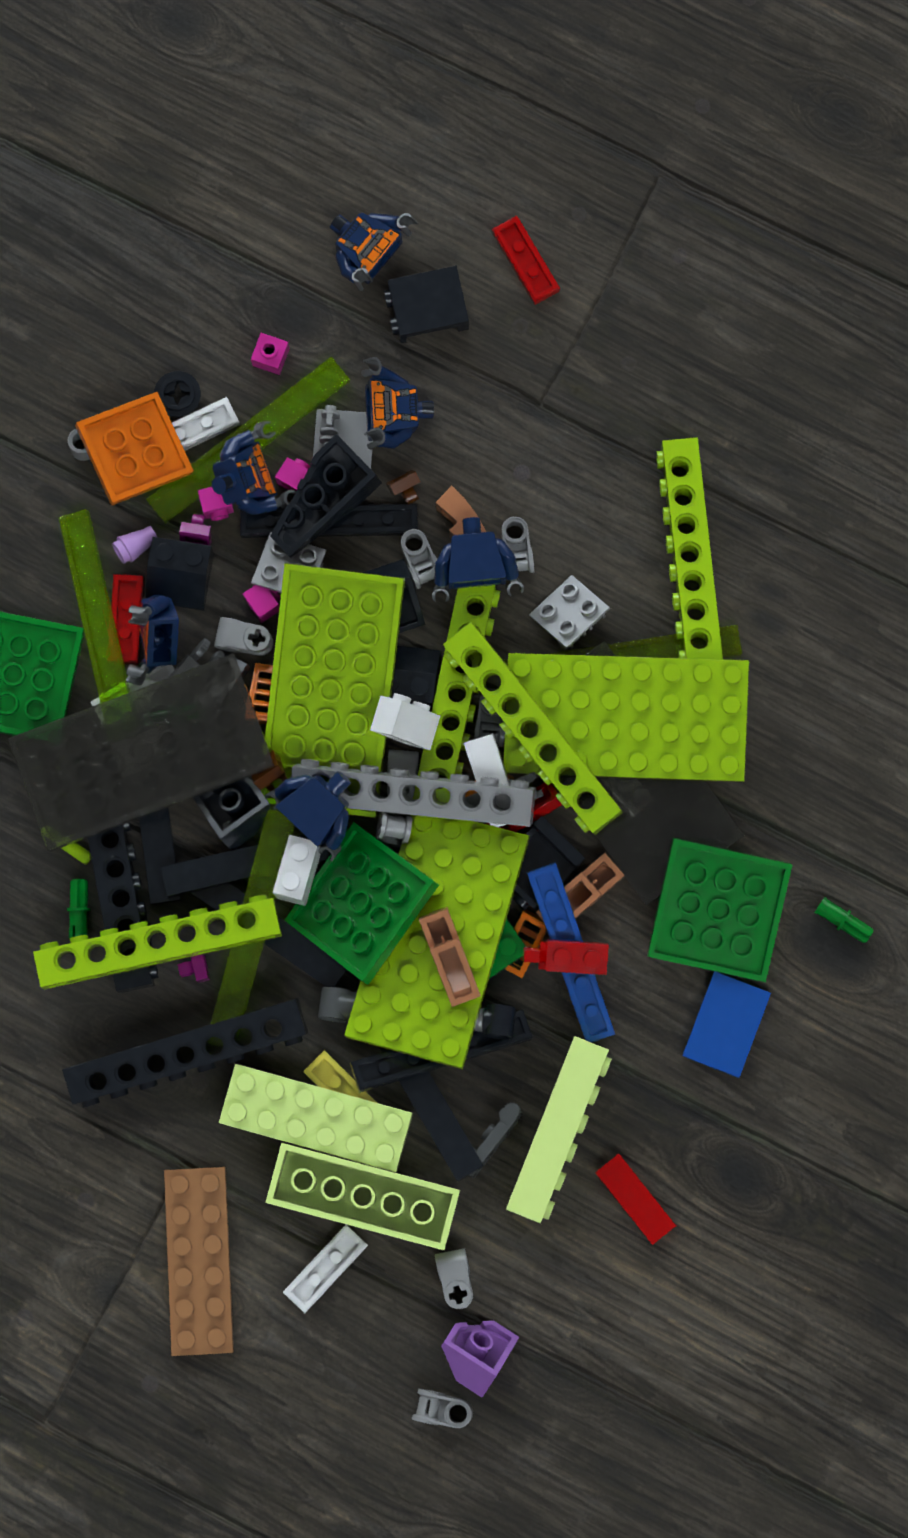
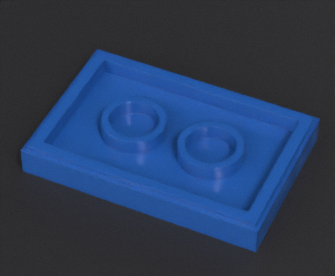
[682,971,771,1078]

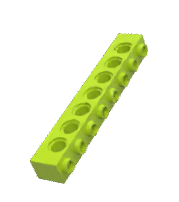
[656,437,723,660]
[413,585,501,803]
[443,622,623,835]
[33,895,282,990]

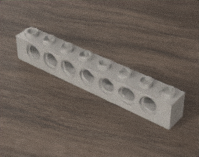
[291,759,536,827]

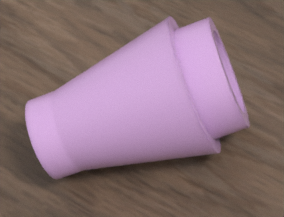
[112,526,157,564]

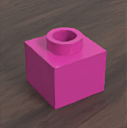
[251,333,290,375]
[275,457,310,494]
[198,487,234,521]
[243,585,281,623]

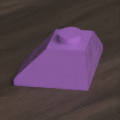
[442,1320,519,1397]

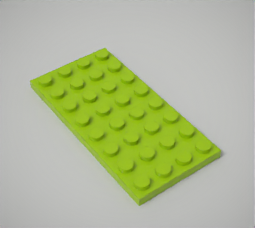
[261,563,405,818]
[504,653,749,782]
[344,815,530,1069]

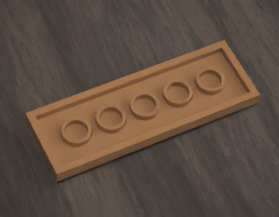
[164,1167,234,1356]

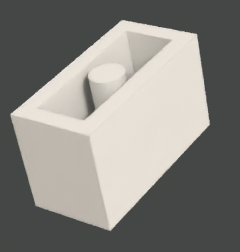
[370,693,440,750]
[273,835,321,906]

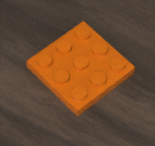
[75,392,194,506]

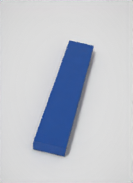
[527,863,615,1043]

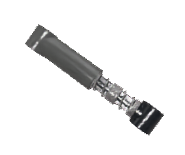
[318,987,516,1040]

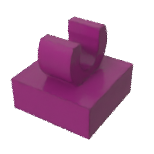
[179,514,212,546]
[177,954,211,983]

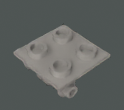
[313,405,373,469]
[251,532,327,593]
[529,575,610,651]

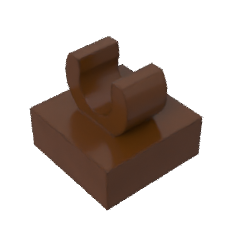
[386,470,421,504]
[249,750,287,791]

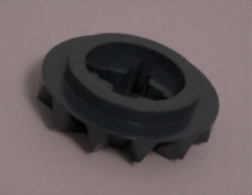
[154,371,201,418]

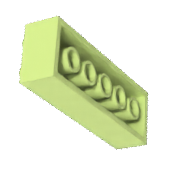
[506,1036,612,1223]
[219,1064,413,1172]
[265,1143,460,1250]

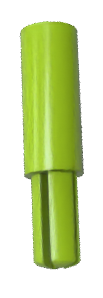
[42,825,91,865]

